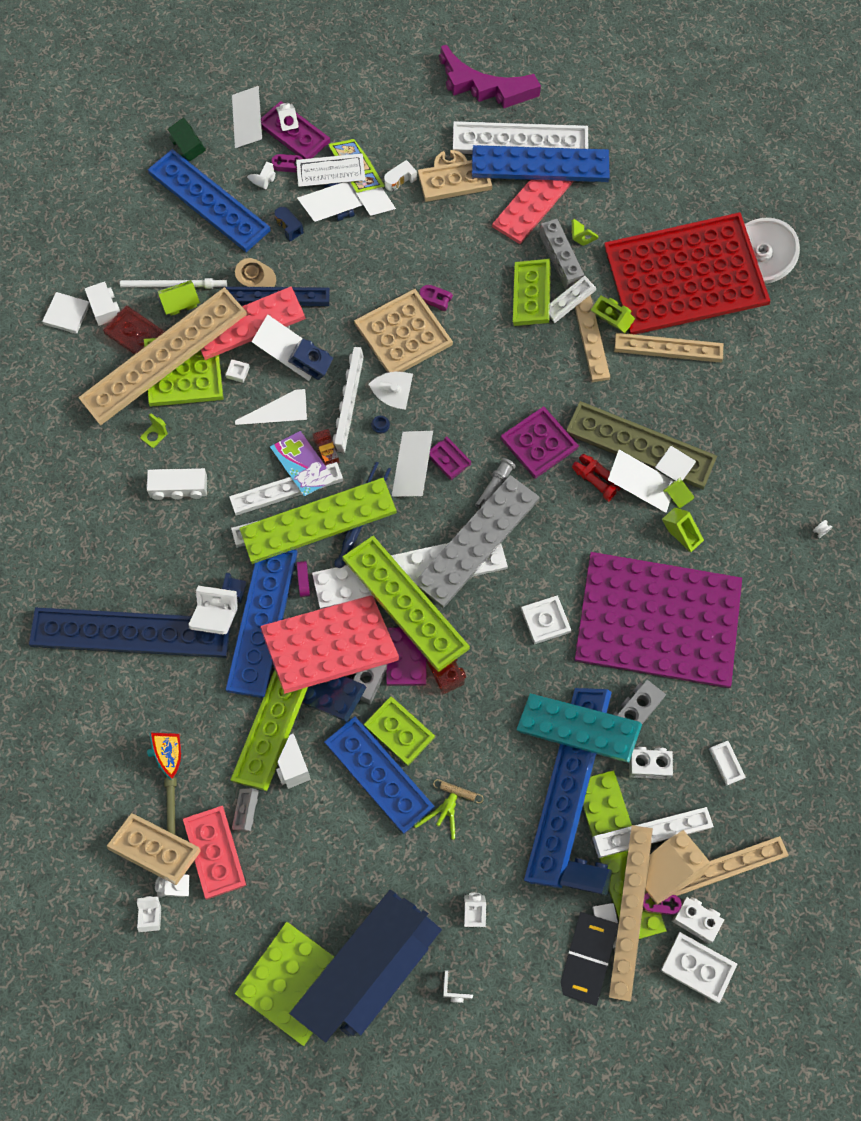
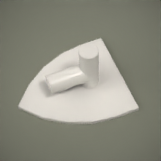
[369,372,413,410]

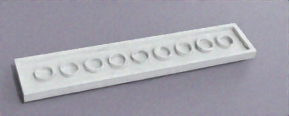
[312,543,508,609]

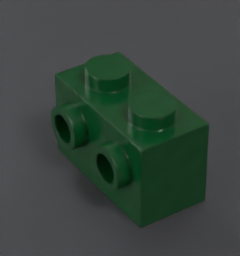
[167,117,206,161]

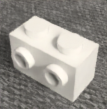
[672,897,724,944]

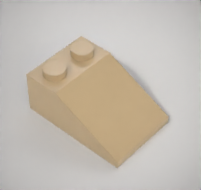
[645,830,710,904]

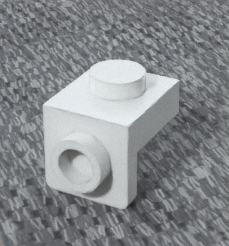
[155,874,189,898]
[137,896,161,932]

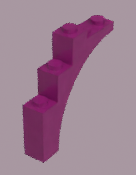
[439,45,541,109]

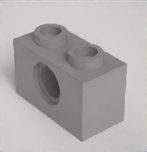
[350,664,387,705]

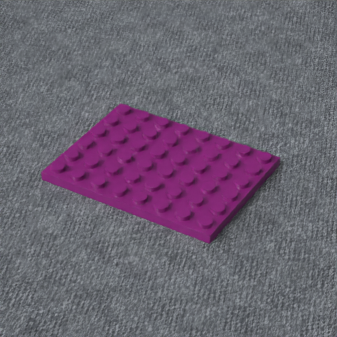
[574,552,742,688]

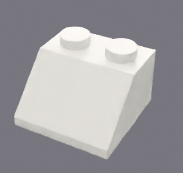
[276,734,311,789]

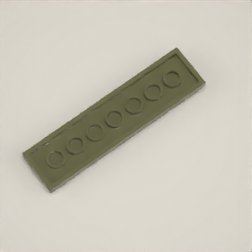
[566,401,717,490]

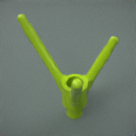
[414,793,457,840]

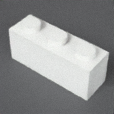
[147,468,207,500]

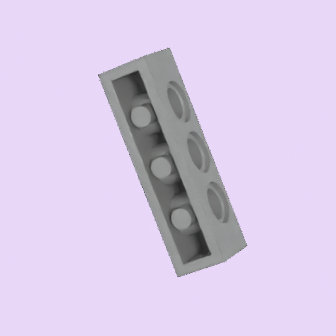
[539,219,584,290]
[613,679,666,724]

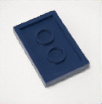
[302,677,366,722]

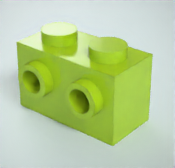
[157,280,200,316]
[591,295,635,333]

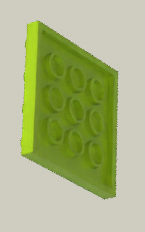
[144,338,224,406]
[235,922,334,1046]

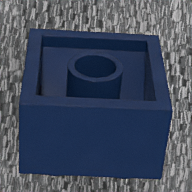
[560,858,612,896]

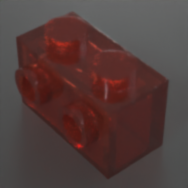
[426,658,466,695]

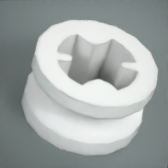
[813,520,832,538]

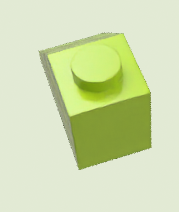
[662,508,704,552]

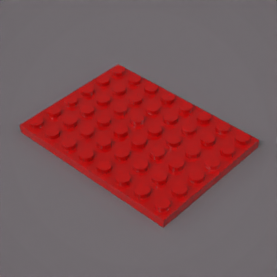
[604,212,770,335]

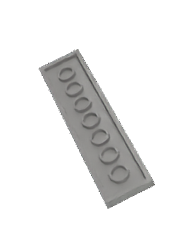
[414,475,540,608]

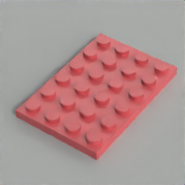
[261,595,399,694]

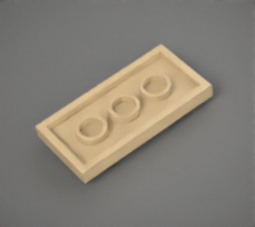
[107,813,201,885]

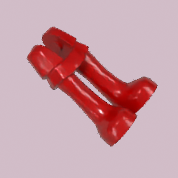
[572,454,621,502]

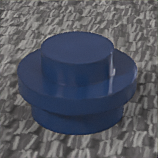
[371,415,390,434]

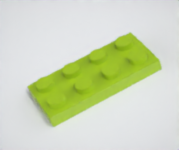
[513,259,551,326]

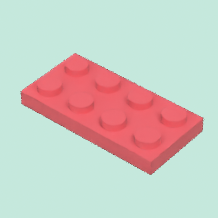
[183,806,247,900]

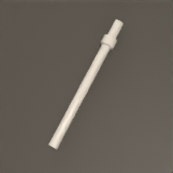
[120,278,227,289]

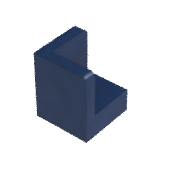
[222,573,247,603]

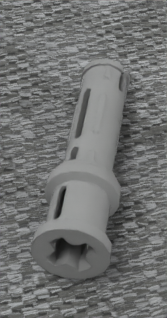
[475,458,516,508]

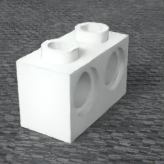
[629,747,673,779]

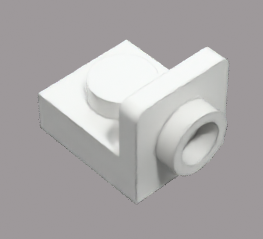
[464,892,486,927]

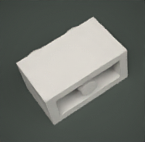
[84,282,120,326]

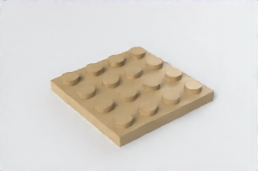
[354,289,453,373]

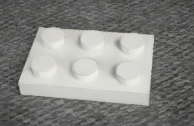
[660,932,737,1003]

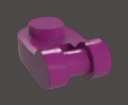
[420,285,453,311]

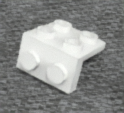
[189,586,238,634]

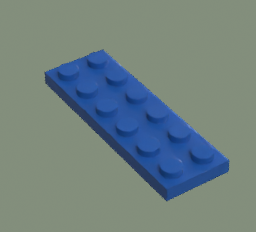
[324,716,435,835]

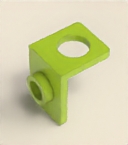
[571,219,598,246]
[140,413,168,448]
[663,478,694,508]

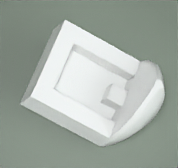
[247,162,276,189]

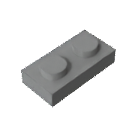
[232,788,259,831]

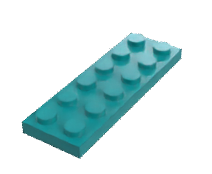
[516,693,642,763]

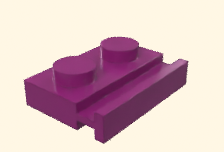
[429,436,471,480]

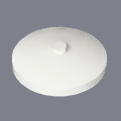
[745,218,800,284]

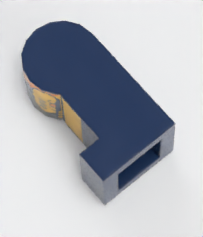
[275,207,304,242]

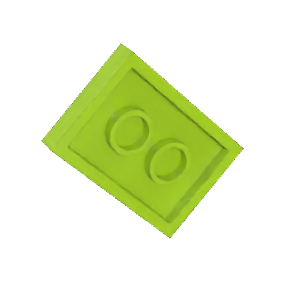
[364,696,435,766]

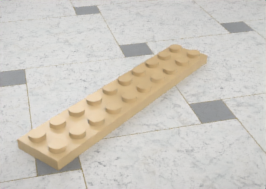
[78,287,247,425]

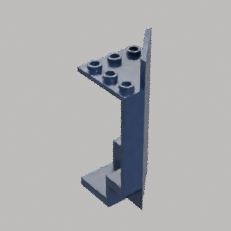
[289,890,442,1043]

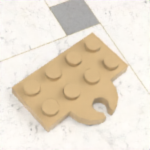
[418,150,492,202]

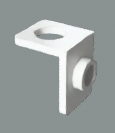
[276,103,299,131]
[443,970,473,1003]

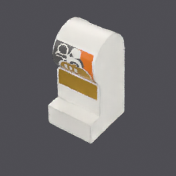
[384,160,417,191]

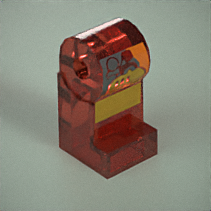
[313,429,340,466]

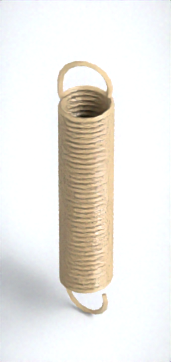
[433,779,483,803]

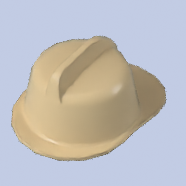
[235,258,276,287]

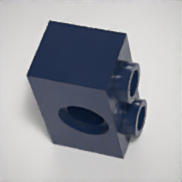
[288,339,333,380]

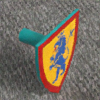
[147,733,181,780]

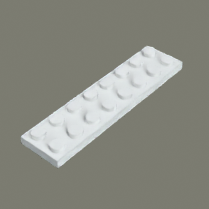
[453,121,588,154]

